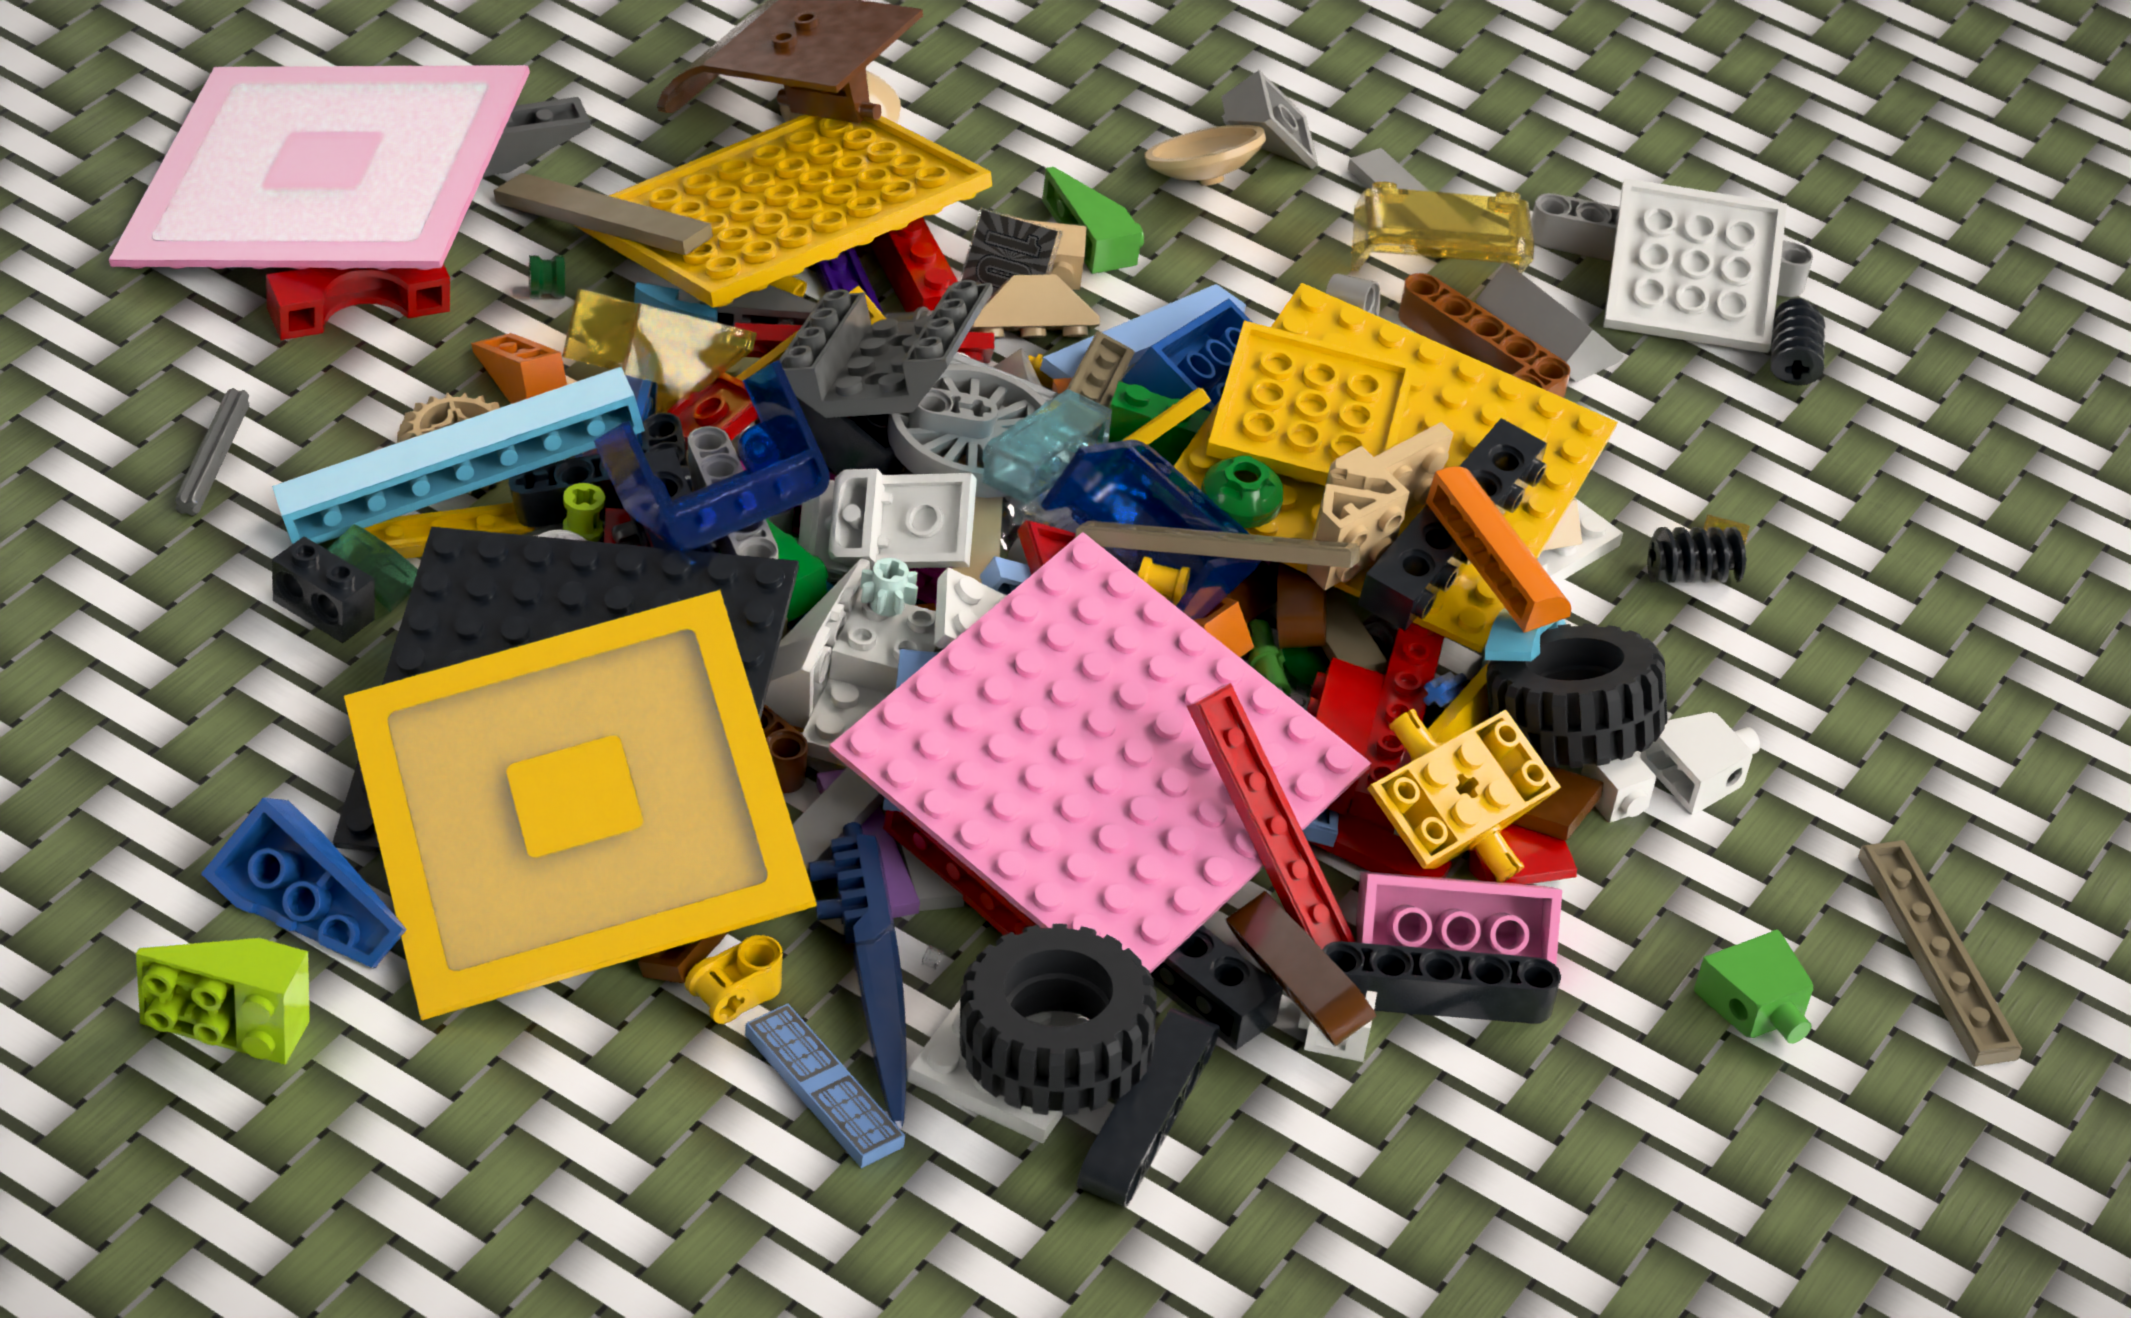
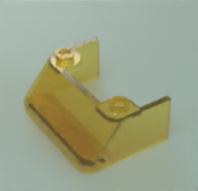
[1351,182,1534,274]
[562,289,757,399]

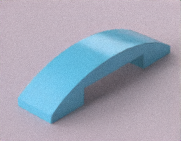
[1485,608,1566,661]

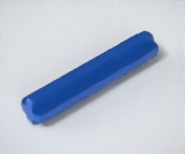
[1423,671,1468,707]

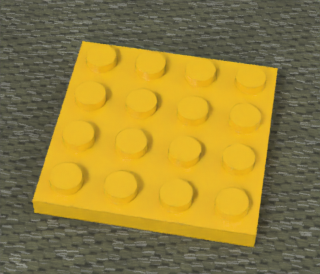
[1205,321,1416,486]

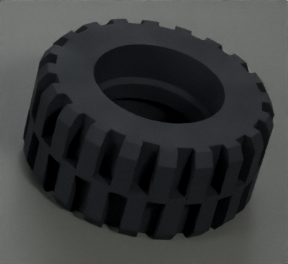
[1486,623,1668,768]
[960,923,1156,1116]

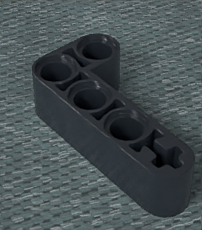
[508,412,689,528]

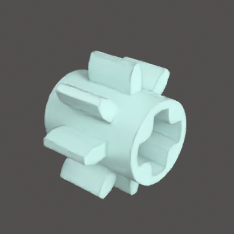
[860,558,918,617]

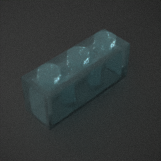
[982,389,1112,504]

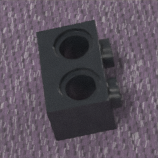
[272,536,375,643]

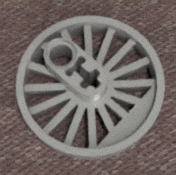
[887,364,1060,498]

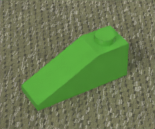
[1042,166,1144,274]

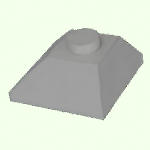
[1221,70,1318,169]

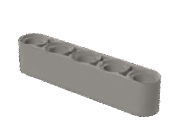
[688,426,778,559]

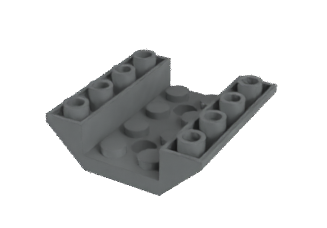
[771,280,993,418]

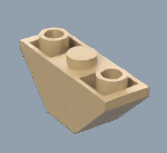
[969,275,1100,339]

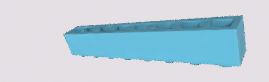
[272,367,645,544]

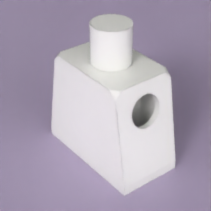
[1640,712,1760,815]

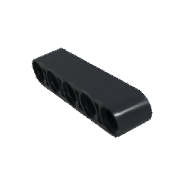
[1322,941,1561,1024]
[1077,1008,1220,1207]

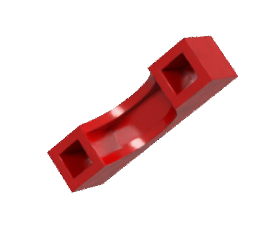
[266,264,450,340]

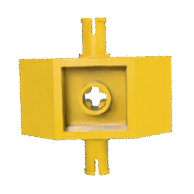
[1367,709,1561,883]

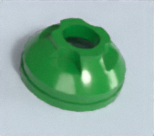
[1200,456,1284,528]

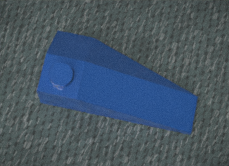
[201,797,407,968]

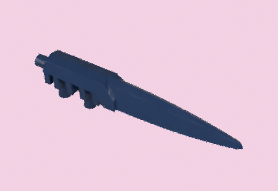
[808,822,907,1129]

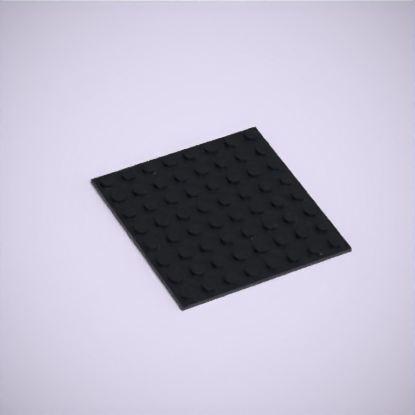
[332,526,799,852]

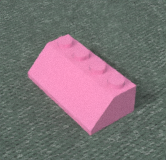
[1356,871,1562,965]

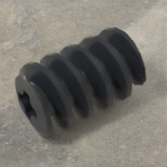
[1770,298,1825,386]
[1647,527,1747,583]

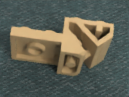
[1307,422,1453,591]

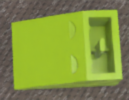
[136,938,310,1065]

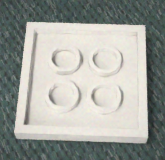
[907,1000,1088,1144]

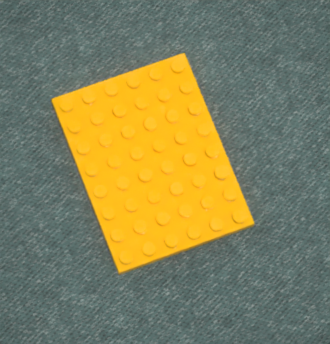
[574,115,992,308]

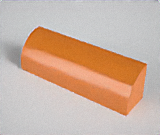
[1426,466,1572,633]

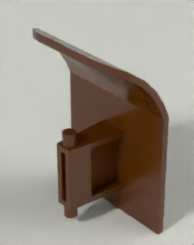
[657,0,923,124]

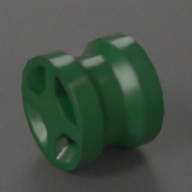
[528,255,565,298]

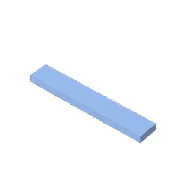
[1040,284,1246,379]

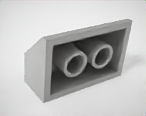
[1475,262,1624,382]

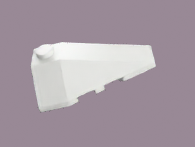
[764,558,870,729]

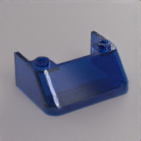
[594,360,830,552]
[1040,439,1262,620]

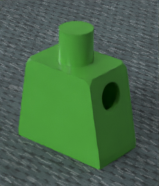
[1694,929,1813,1044]

